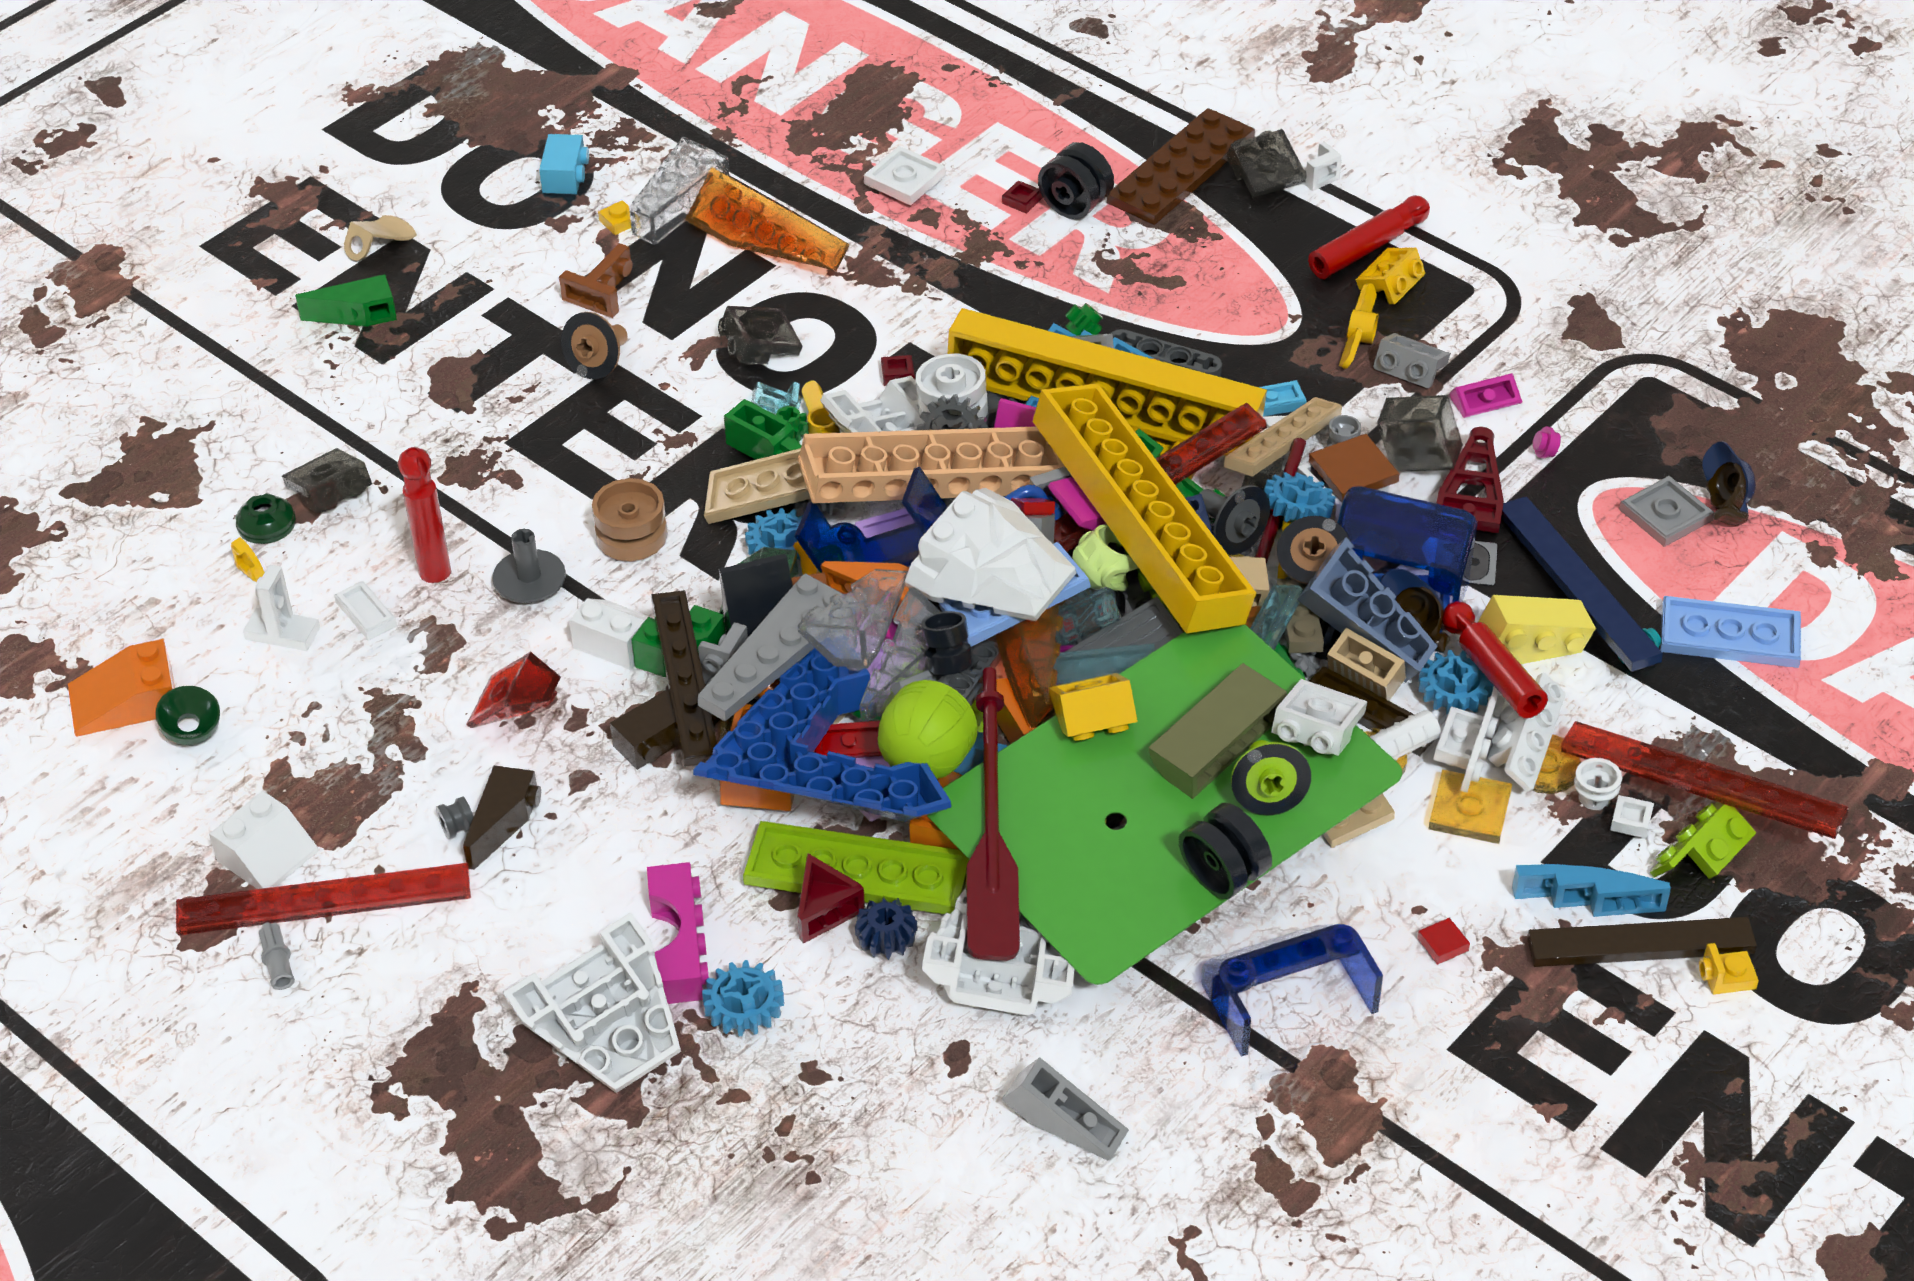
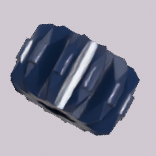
[855,896,918,960]

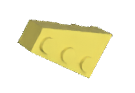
[1478,595,1596,664]

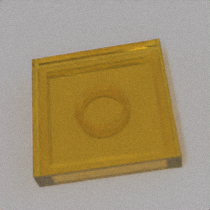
[1428,769,1512,844]

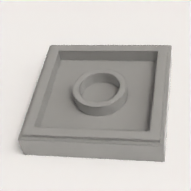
[1619,476,1715,547]

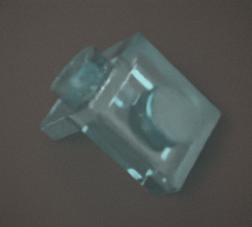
[751,381,802,415]

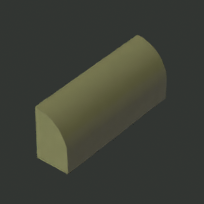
[1148,663,1287,799]

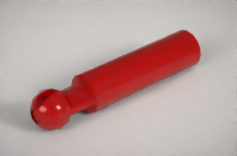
[1308,195,1430,279]
[398,447,451,583]
[1442,601,1548,718]

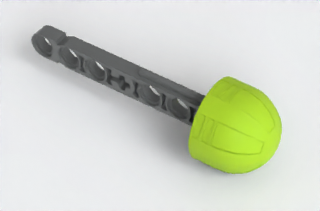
[878,623,1020,779]

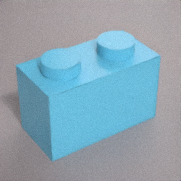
[539,134,589,194]

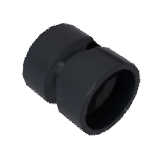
[921,611,973,675]

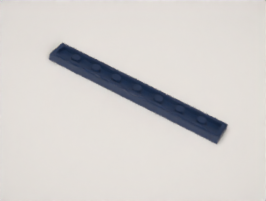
[1501,496,1663,672]

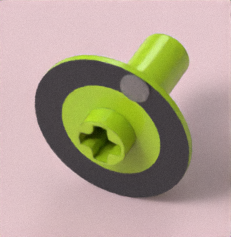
[1231,740,1311,815]

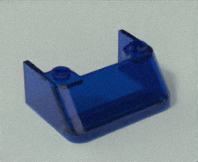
[794,467,947,573]
[1337,486,1477,603]
[1201,924,1383,1057]

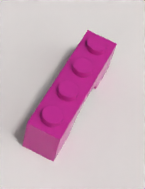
[647,862,709,1004]

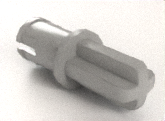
[258,922,295,990]

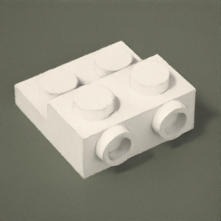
[1271,679,1367,756]

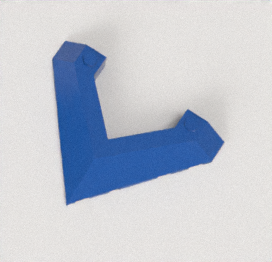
[693,634,951,822]

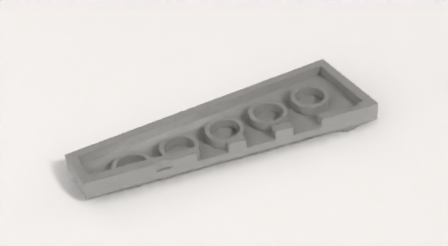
[698,573,858,721]

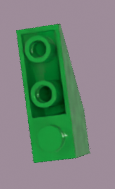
[295,274,397,327]

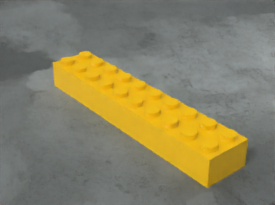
[947,308,1267,456]
[1033,383,1256,633]

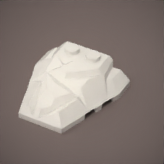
[820,376,933,433]
[905,488,1076,621]
[922,888,1075,1016]
[503,912,681,1093]

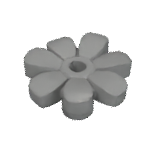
[1289,652,1321,677]

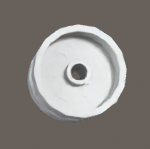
[916,353,988,430]

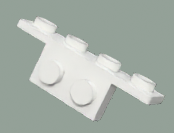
[1488,672,1566,792]
[1433,687,1505,793]

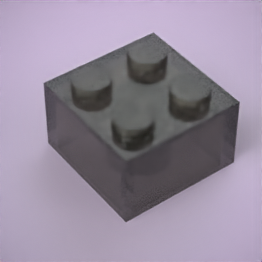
[1377,395,1463,472]

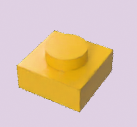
[598,200,640,235]

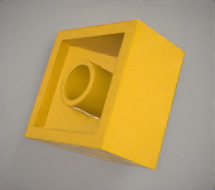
[1048,673,1138,741]

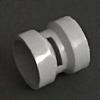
[1327,415,1361,447]

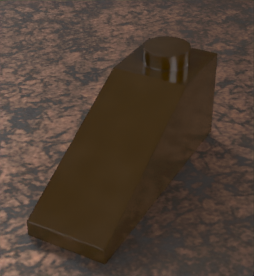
[463,765,542,870]

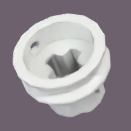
[1574,758,1623,810]

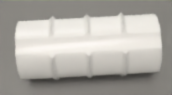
[1370,710,1441,761]

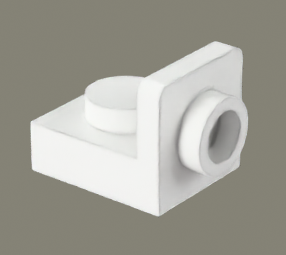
[1305,142,1342,191]

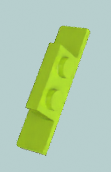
[1650,780,1756,879]

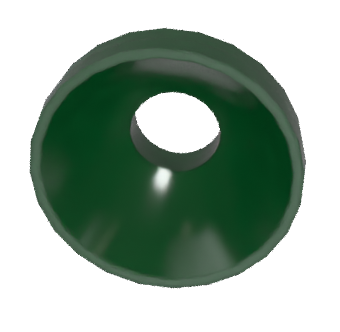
[236,493,296,544]
[156,686,220,745]

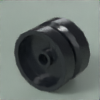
[1038,142,1114,219]
[1179,803,1272,899]

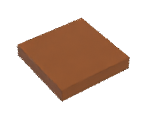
[1309,434,1400,502]

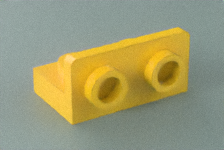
[1356,247,1425,304]

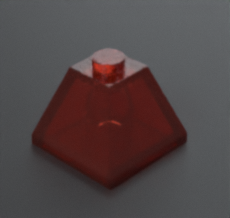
[466,651,561,728]

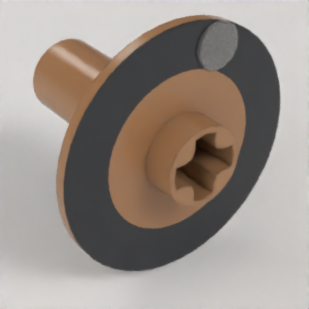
[561,312,628,379]
[1277,516,1351,584]

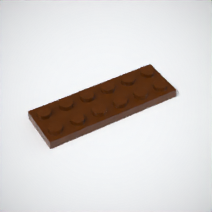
[1107,108,1255,225]

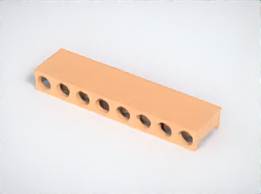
[798,427,1065,503]

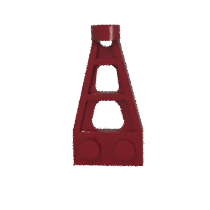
[1433,426,1504,533]

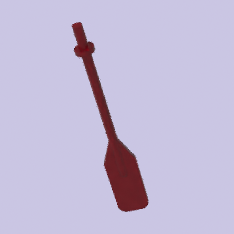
[966,667,1020,961]

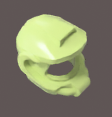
[1071,525,1138,591]

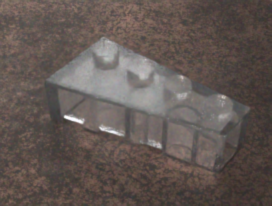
[629,136,730,245]

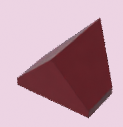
[797,853,865,944]

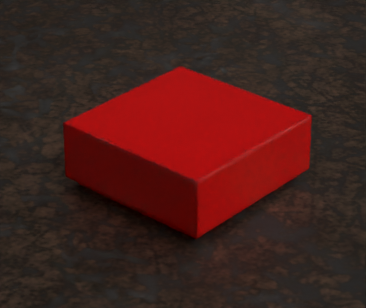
[1011,498,1055,515]
[1417,917,1470,965]

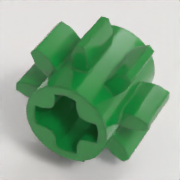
[1065,303,1103,336]
[776,406,809,443]

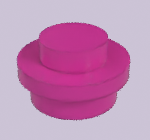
[1533,426,1561,459]

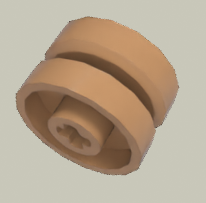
[591,478,668,561]

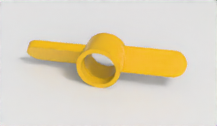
[1339,283,1379,369]
[801,381,840,434]

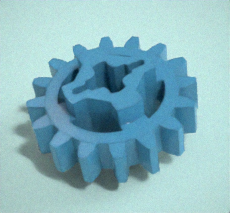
[1264,472,1336,522]
[745,508,817,567]
[1418,650,1494,714]
[702,960,785,1036]

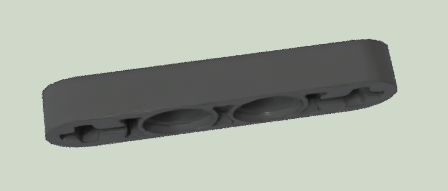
[1110,329,1222,377]

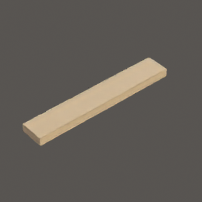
[1224,397,1342,477]

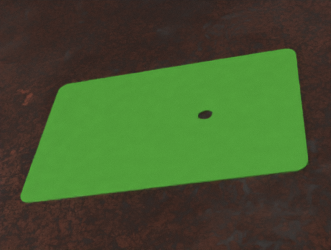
[927,624,1402,985]

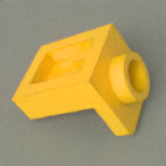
[1699,943,1759,995]

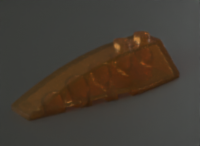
[685,167,850,271]
[996,600,1065,728]

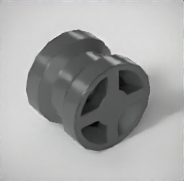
[436,796,474,839]

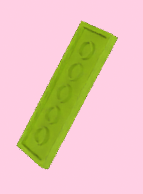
[743,821,969,914]

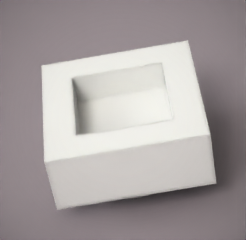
[1610,795,1654,838]

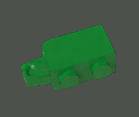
[724,399,802,460]

